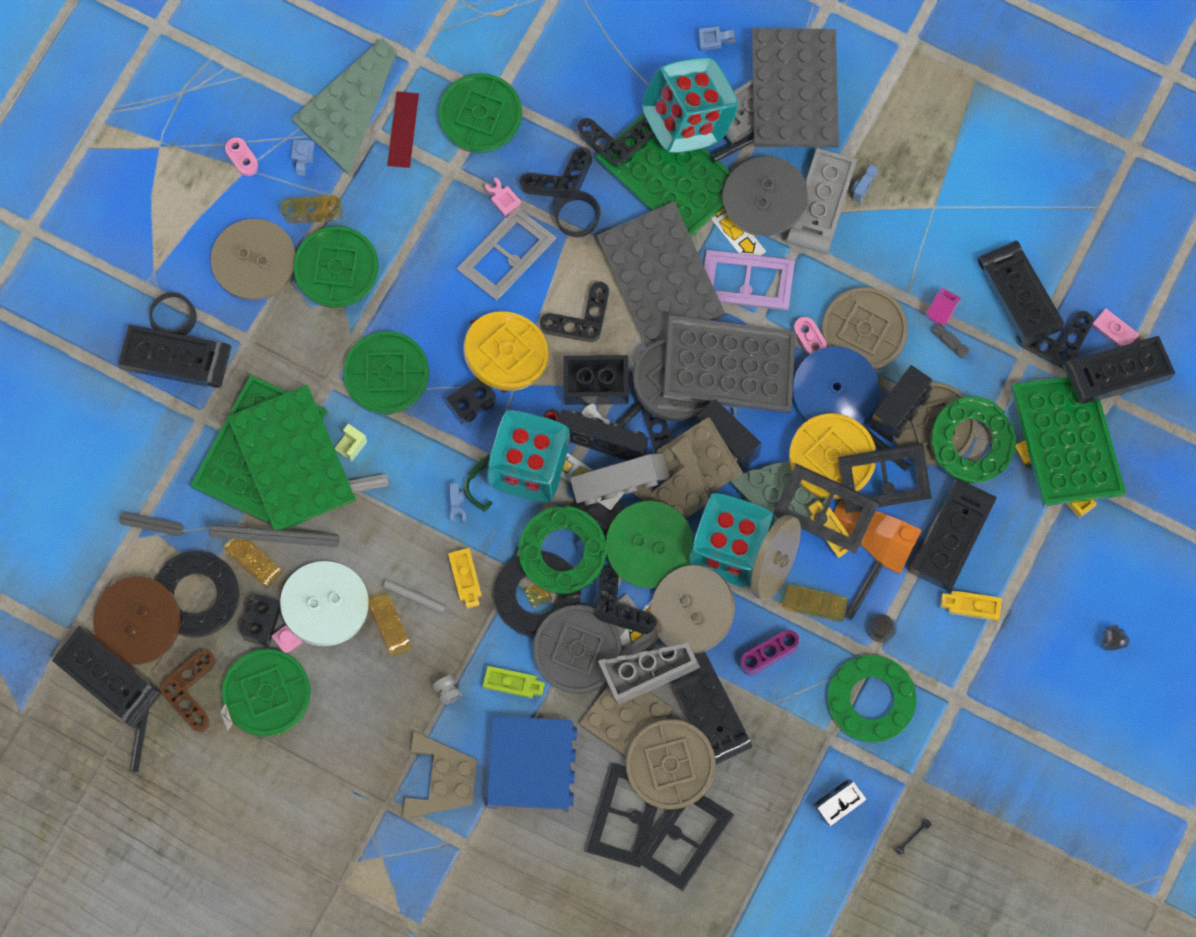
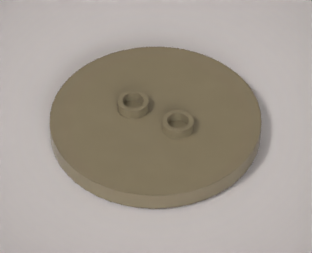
[211,219,296,301]
[822,287,908,371]
[893,382,977,466]
[751,515,801,600]
[651,565,735,654]
[626,719,716,809]

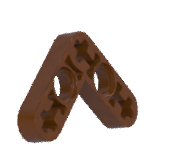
[160,650,215,732]

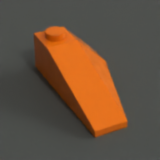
[834,498,922,575]

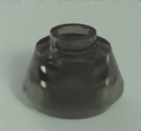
[866,613,896,643]
[1100,625,1130,651]

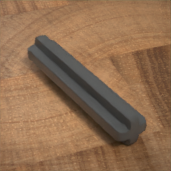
[119,512,184,536]

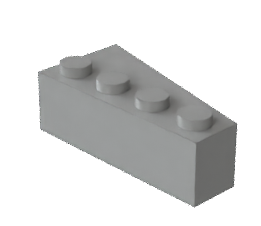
[570,453,670,506]

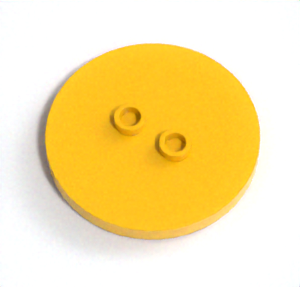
[463,311,549,391]
[789,413,876,499]

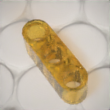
[280,195,343,224]
[222,539,283,588]
[782,585,849,622]
[367,592,412,657]

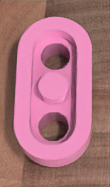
[225,138,258,176]
[794,317,827,355]

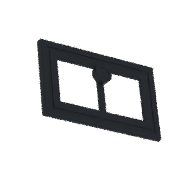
[837,443,932,513]
[773,463,880,554]
[584,762,658,868]
[634,796,735,892]

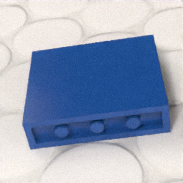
[487,716,577,813]

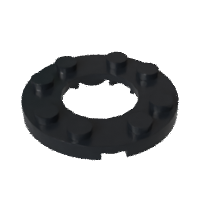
[154,551,240,638]
[494,551,581,638]

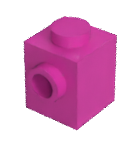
[926,287,961,325]

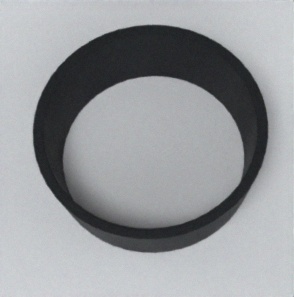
[554,191,601,237]
[150,292,197,336]

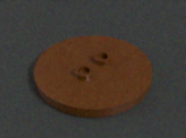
[94,576,181,665]

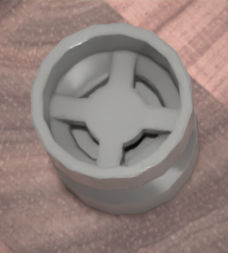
[433,675,462,706]

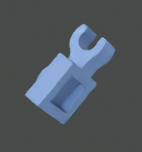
[699,26,736,51]
[291,140,315,176]
[450,483,467,524]

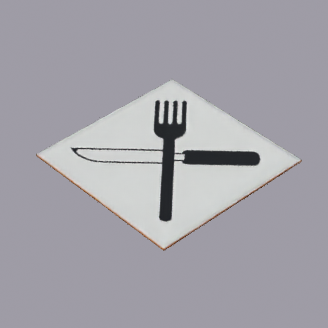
[220,704,233,731]

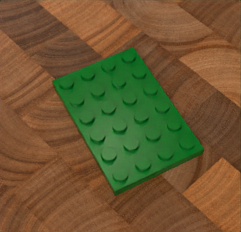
[596,113,731,237]
[190,375,328,524]
[1011,377,1126,507]
[227,384,356,530]

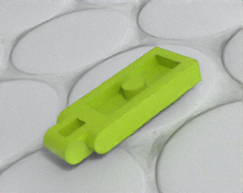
[483,666,545,699]

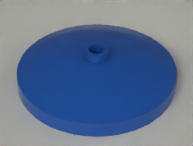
[793,346,879,424]

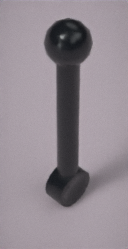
[896,820,931,855]

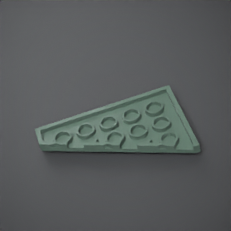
[291,38,397,175]
[729,449,877,523]

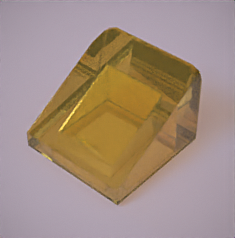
[524,584,552,609]

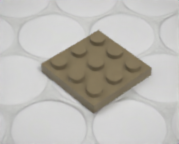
[657,417,743,494]
[580,685,673,758]

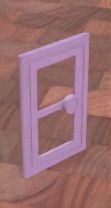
[704,250,795,310]

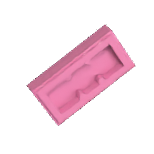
[1092,309,1140,347]

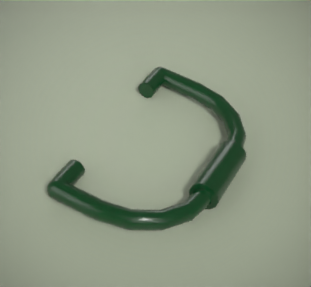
[464,453,493,512]

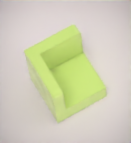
[335,424,367,462]

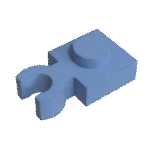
[852,164,878,203]

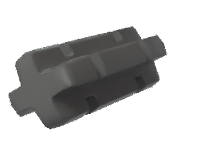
[933,324,970,359]

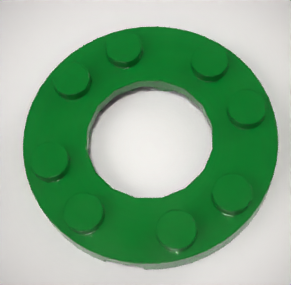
[930,396,1016,483]
[519,506,607,594]
[827,655,917,743]

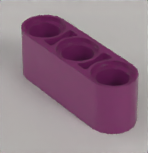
[740,630,799,676]

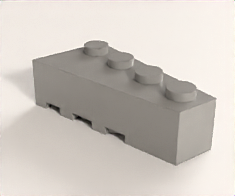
[598,643,700,705]

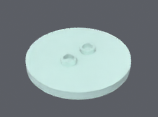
[280,561,369,646]

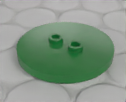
[438,73,522,153]
[293,226,379,308]
[343,331,429,415]
[606,500,694,588]
[221,649,311,737]

